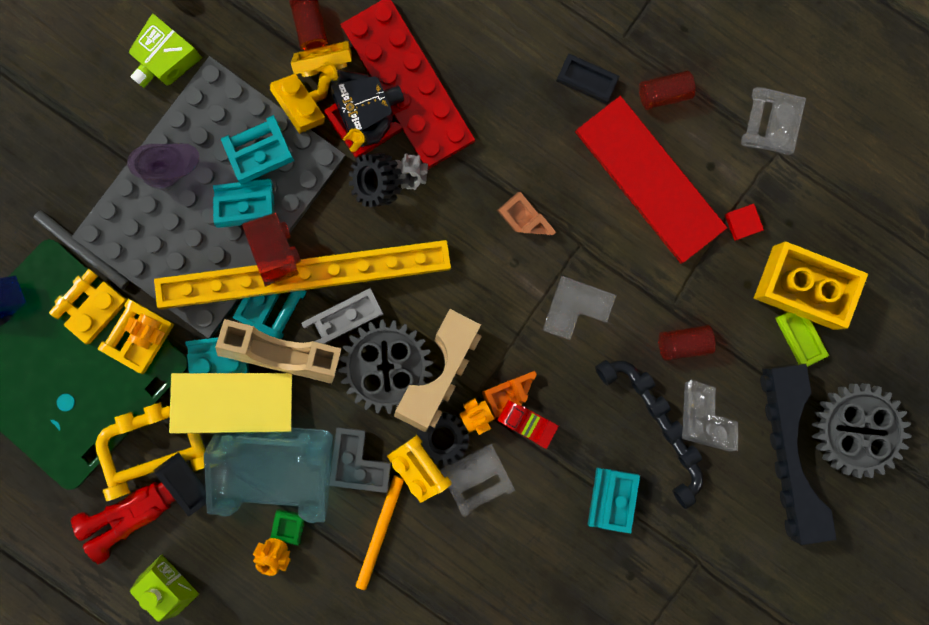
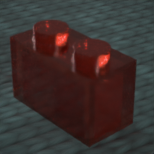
[242,212,301,287]

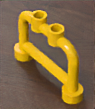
[95,402,216,501]

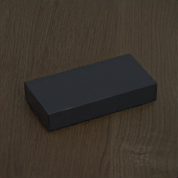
[556,53,620,104]
[153,452,213,517]

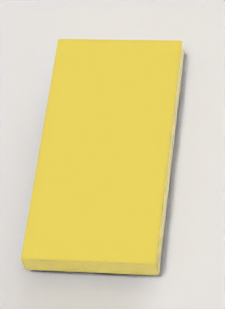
[169,373,292,434]

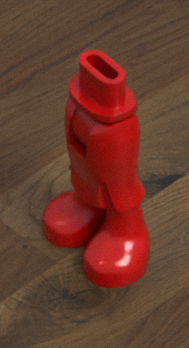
[71,482,176,564]

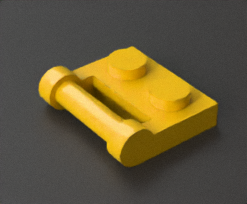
[97,298,174,374]
[387,435,452,503]

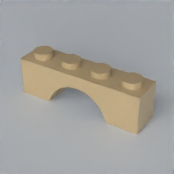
[394,309,482,432]
[215,319,341,384]

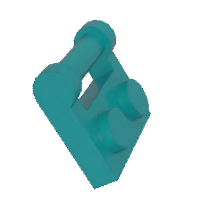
[221,115,295,185]
[233,290,307,339]

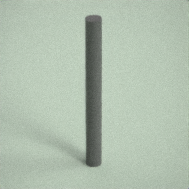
[34,210,130,290]

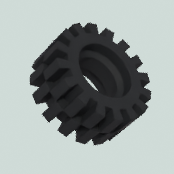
[349,153,403,207]
[417,412,469,466]

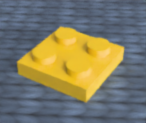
[291,41,352,77]

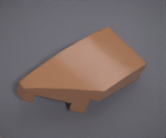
[497,192,556,235]

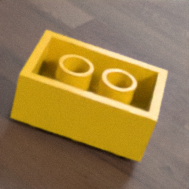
[753,241,868,330]

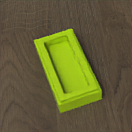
[775,312,829,367]

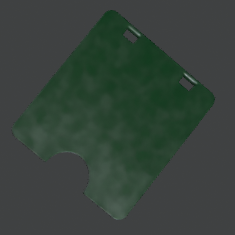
[0,239,188,490]

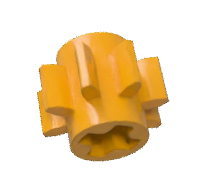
[124,313,165,349]
[459,398,495,435]
[253,538,291,576]

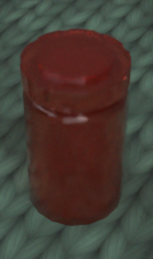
[289,0,328,51]
[639,70,695,110]
[658,325,715,361]

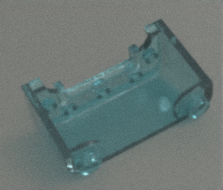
[204,428,333,523]

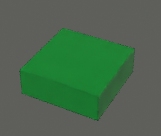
[270,509,306,545]

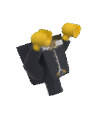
[317,62,404,152]

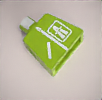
[129,14,202,88]
[130,555,199,622]

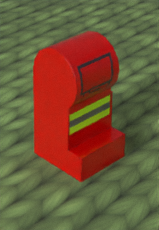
[497,400,559,449]

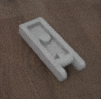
[301,288,384,344]

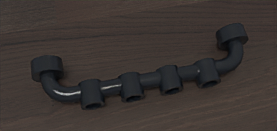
[595,360,703,509]

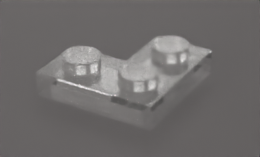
[542,276,616,340]
[682,381,738,452]

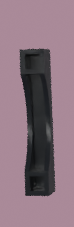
[760,364,837,545]

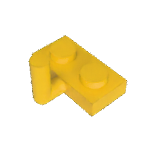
[270,72,330,133]

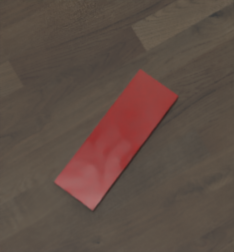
[575,95,727,264]

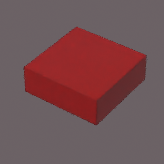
[725,204,764,241]

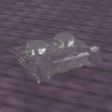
[741,87,806,155]
[440,443,515,517]

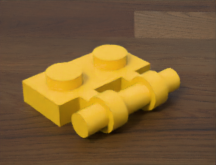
[49,269,127,344]

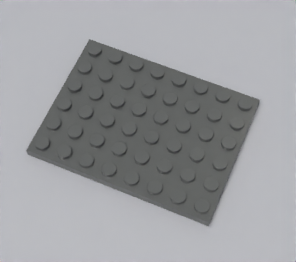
[72,56,347,338]

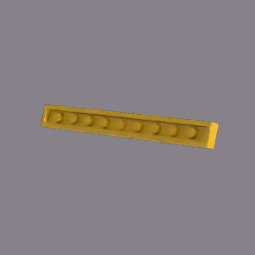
[154,240,451,309]

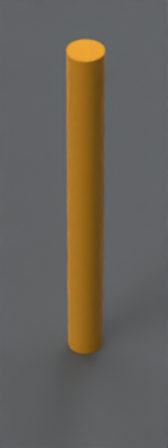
[356,475,404,590]

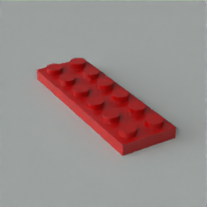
[340,0,475,169]

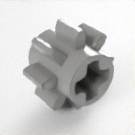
[395,153,428,190]

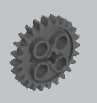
[338,320,433,414]
[812,383,911,478]

